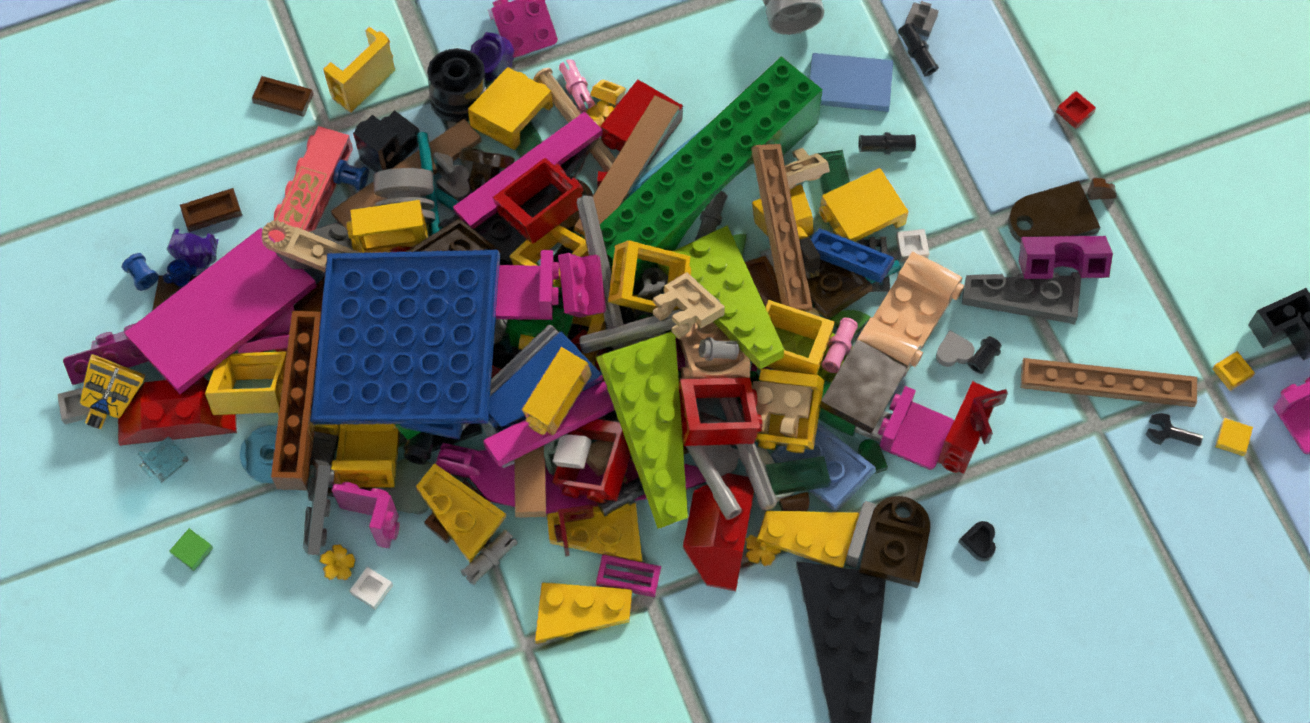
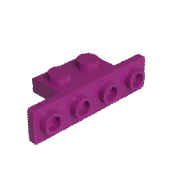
[63,323,149,385]

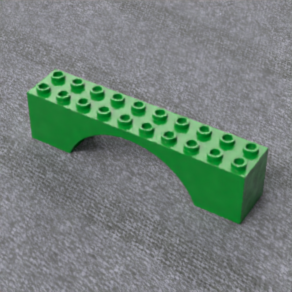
[600,57,823,295]

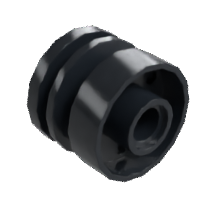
[427,48,486,123]

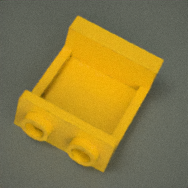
[323,27,395,113]
[468,67,553,150]
[819,168,909,242]
[755,369,824,454]
[331,424,400,487]

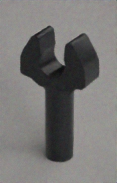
[1145,413,1203,447]

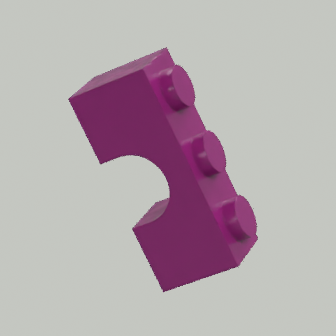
[1019,236,1113,279]

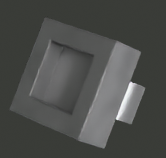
[905,1,939,37]

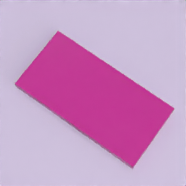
[124,228,317,394]

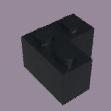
[353,110,420,173]
[1248,288,1310,361]

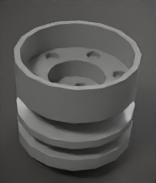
[763,0,824,35]
[373,168,435,225]

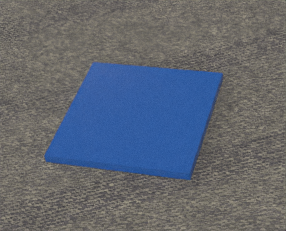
[310,250,500,424]

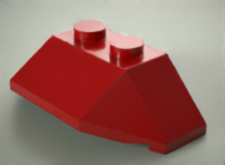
[118,377,237,446]
[683,473,755,591]

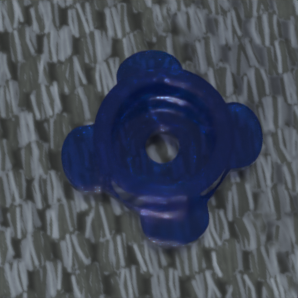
[163,259,197,288]

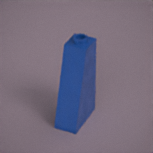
[488,332,604,430]

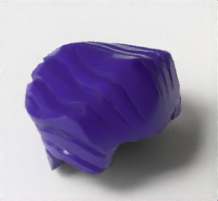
[470,32,514,81]
[167,228,219,269]

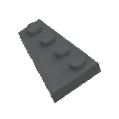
[961,272,1081,324]

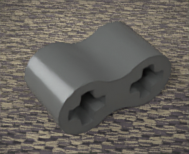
[633,268,667,316]

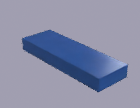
[805,228,894,283]

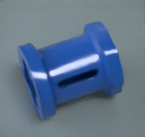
[333,160,369,191]
[121,253,159,291]

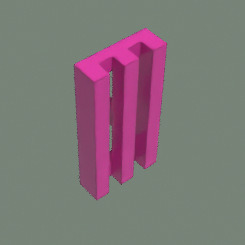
[596,554,661,598]

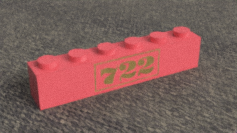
[268,126,353,242]

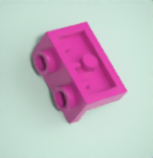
[558,253,606,318]

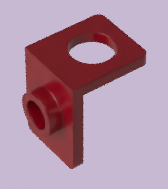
[970,389,1008,445]
[554,504,594,557]

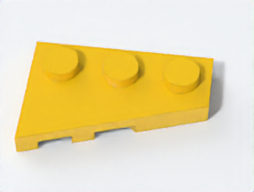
[416,463,506,563]
[547,502,642,562]
[756,511,860,568]
[535,582,632,644]

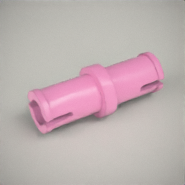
[559,59,595,112]
[821,318,858,373]

